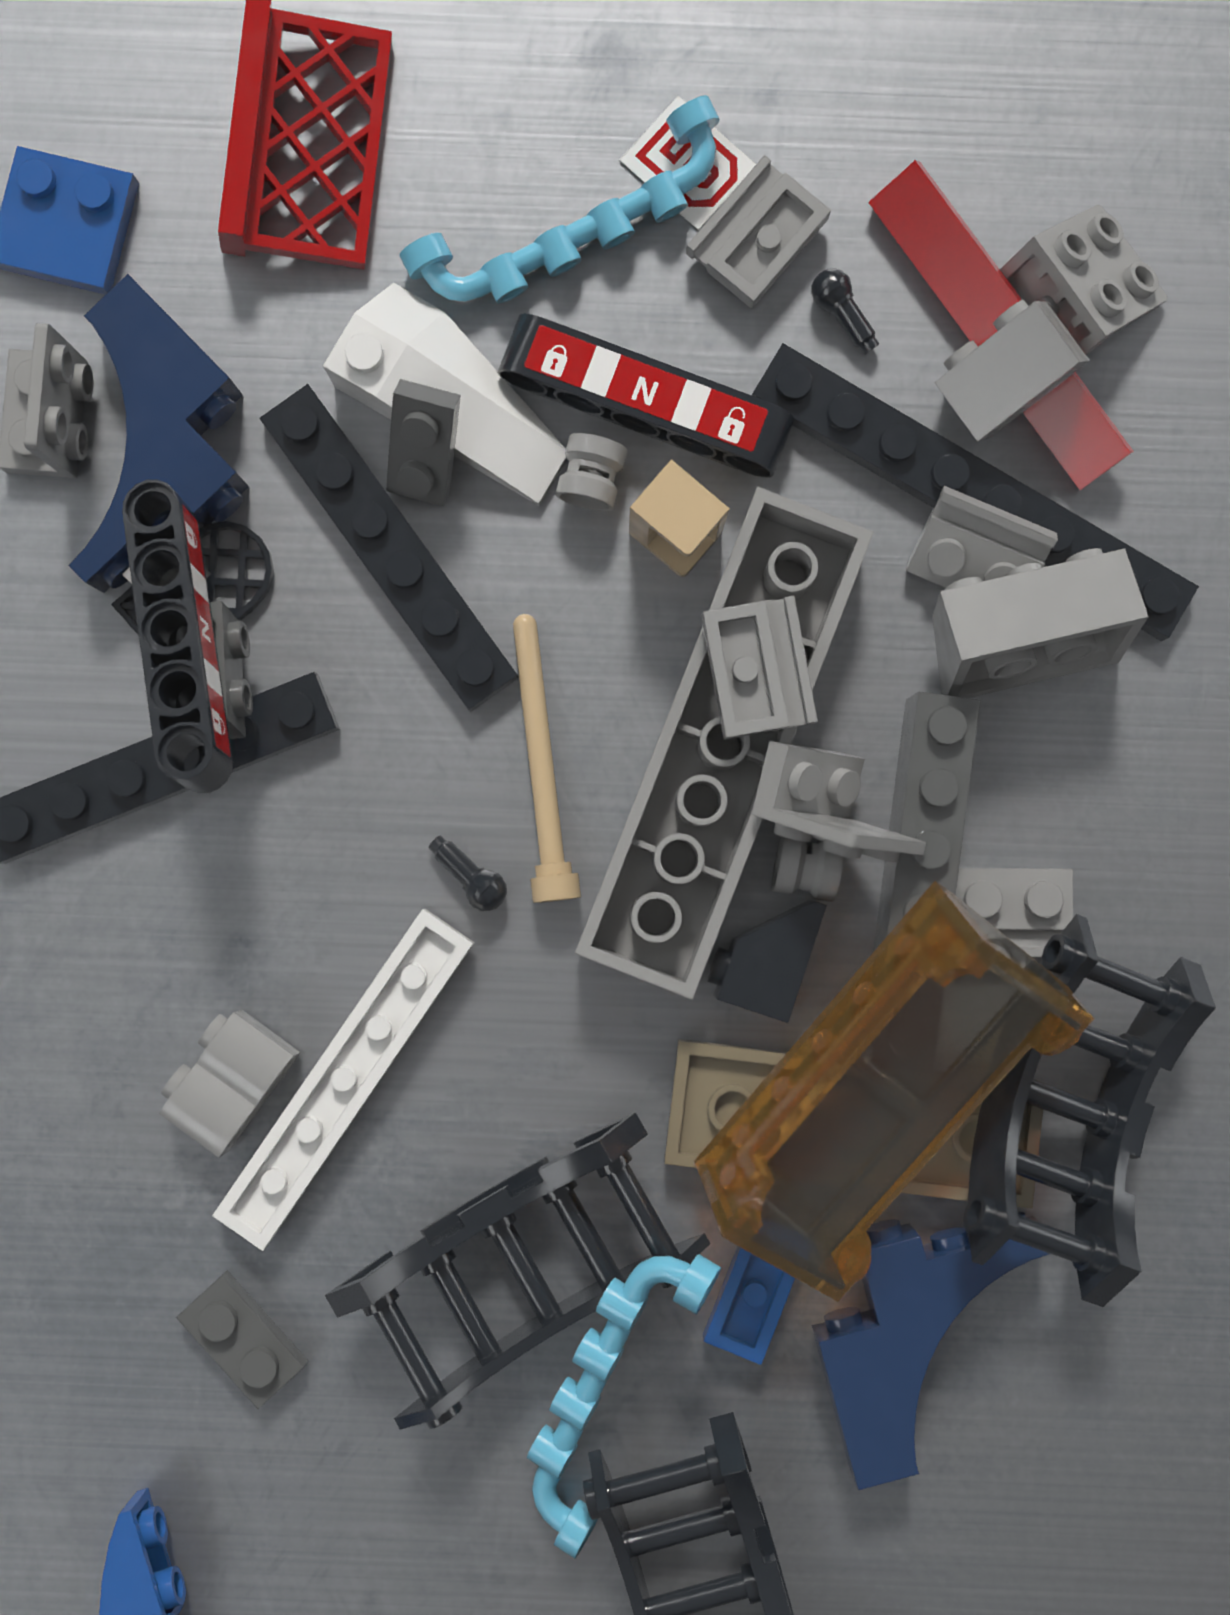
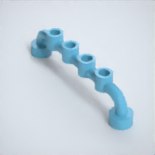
[399,95,720,304]
[527,1254,722,1559]

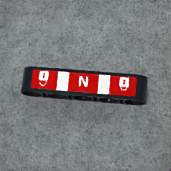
[497,313,794,478]
[122,480,233,793]

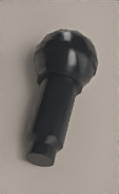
[811,268,880,355]
[428,835,507,911]

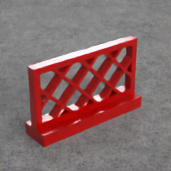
[218,0,392,270]

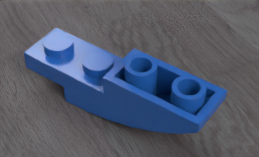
[99,1488,186,1615]

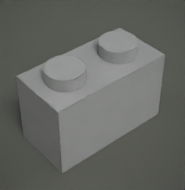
[934,300,1090,442]

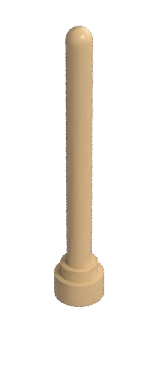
[513,614,581,903]

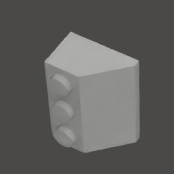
[932,548,1149,698]

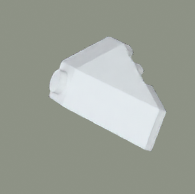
[323,283,567,506]

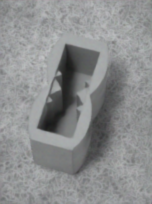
[159,1010,301,1157]

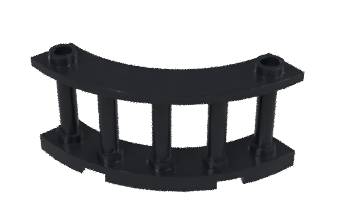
[963,914,1216,1307]
[325,1112,711,1430]
[583,1412,794,1615]

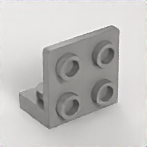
[1000,205,1167,356]
[0,323,94,478]
[751,741,927,862]

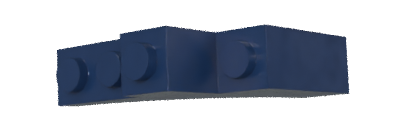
[68,274,249,593]
[811,1212,1050,1491]

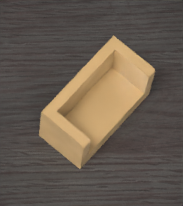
[629,459,730,577]

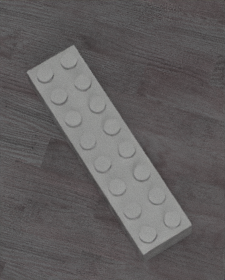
[575,486,874,1000]

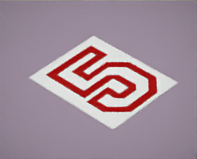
[620,96,756,230]

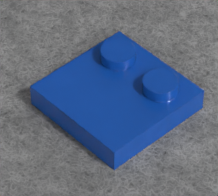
[0,146,139,295]

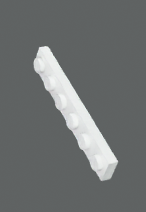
[212,909,475,1251]

